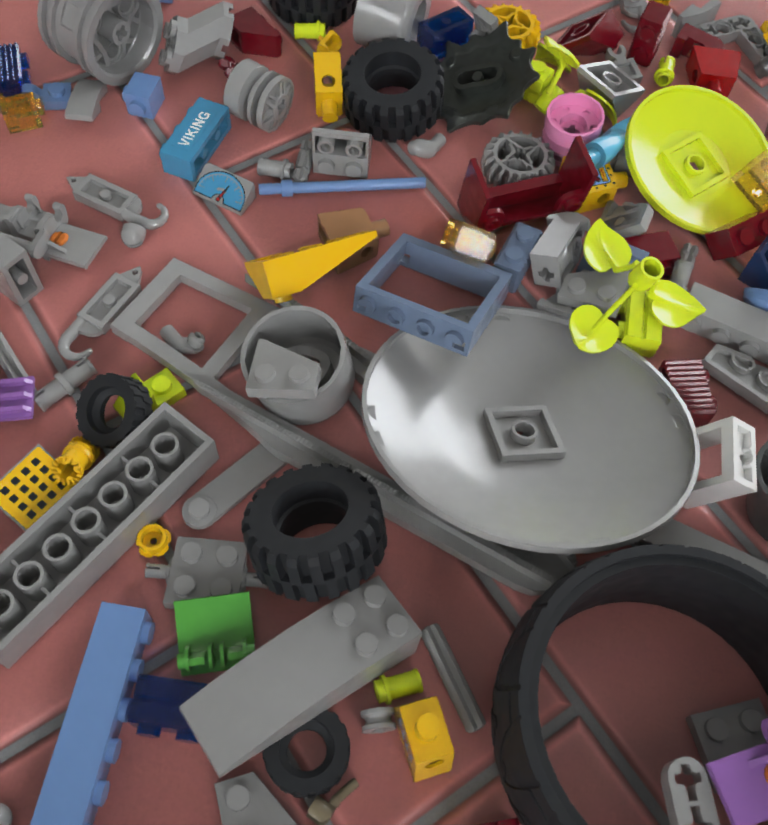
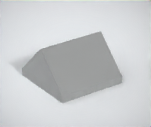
[576,60,645,118]

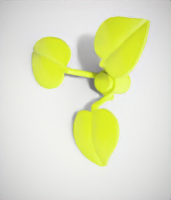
[534,36,617,126]
[569,218,706,354]

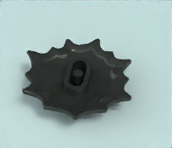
[438,21,540,133]

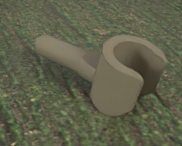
[307,778,359,825]

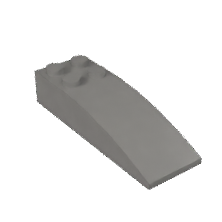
[179,575,423,778]

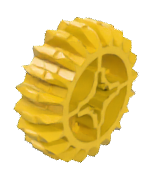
[474,2,541,49]

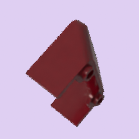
[457,135,598,232]

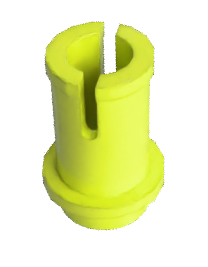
[294,20,326,42]
[654,56,676,87]
[373,668,423,705]

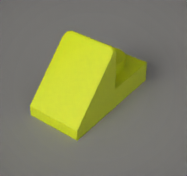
[113,367,187,419]

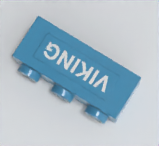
[159,97,231,182]

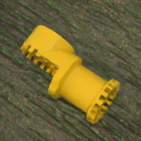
[50,436,101,486]

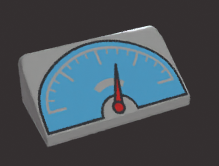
[193,162,256,216]

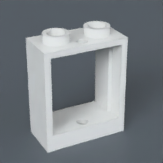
[683,416,757,509]

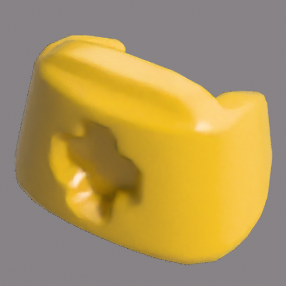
[317,29,342,52]

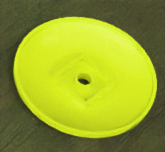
[625,85,768,235]

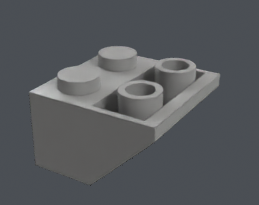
[312,127,372,179]

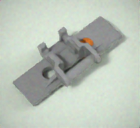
[0,193,108,269]

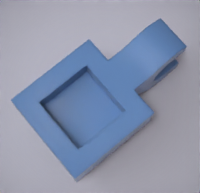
[22,82,73,110]

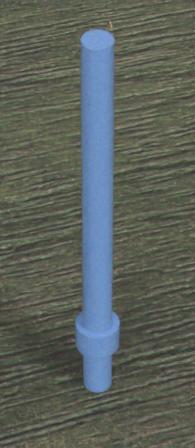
[258,177,426,197]

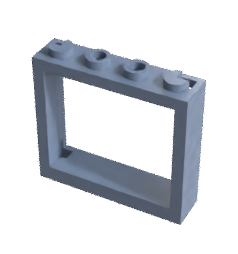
[352,233,513,357]

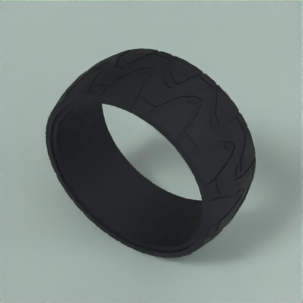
[491,544,768,825]

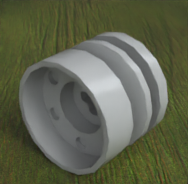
[223,58,294,133]

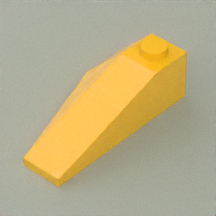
[244,230,378,304]

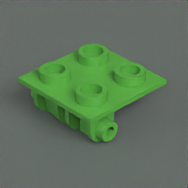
[173,591,256,677]

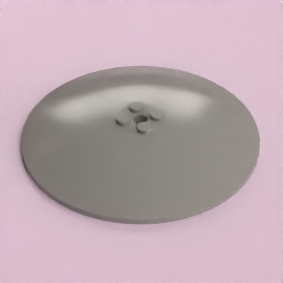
[361,305,700,554]

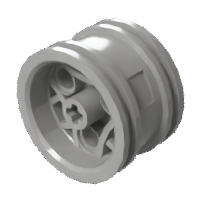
[37,0,163,86]

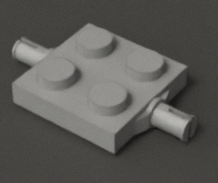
[145,536,268,609]

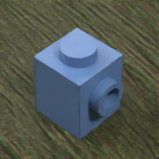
[122,71,165,120]

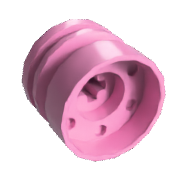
[541,92,605,167]

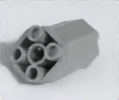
[158,1,234,74]

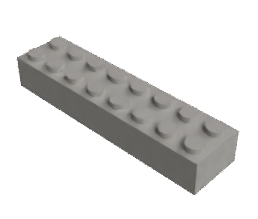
[0,402,219,669]

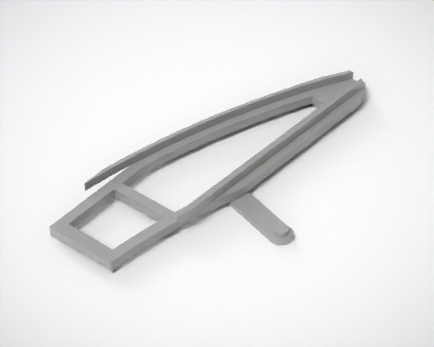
[110,258,578,596]

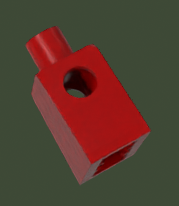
[685,45,742,97]

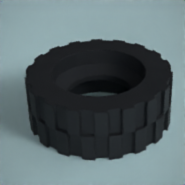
[76,373,153,449]
[262,710,350,799]

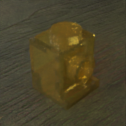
[0,92,45,134]

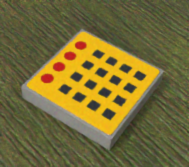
[0,443,74,531]

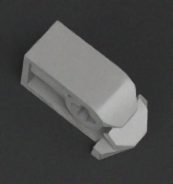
[529,211,591,288]

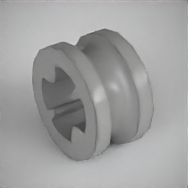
[360,707,396,734]

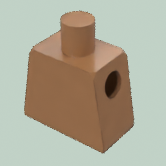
[317,208,390,274]

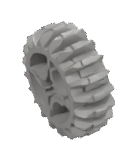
[481,130,556,187]

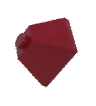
[557,8,624,56]

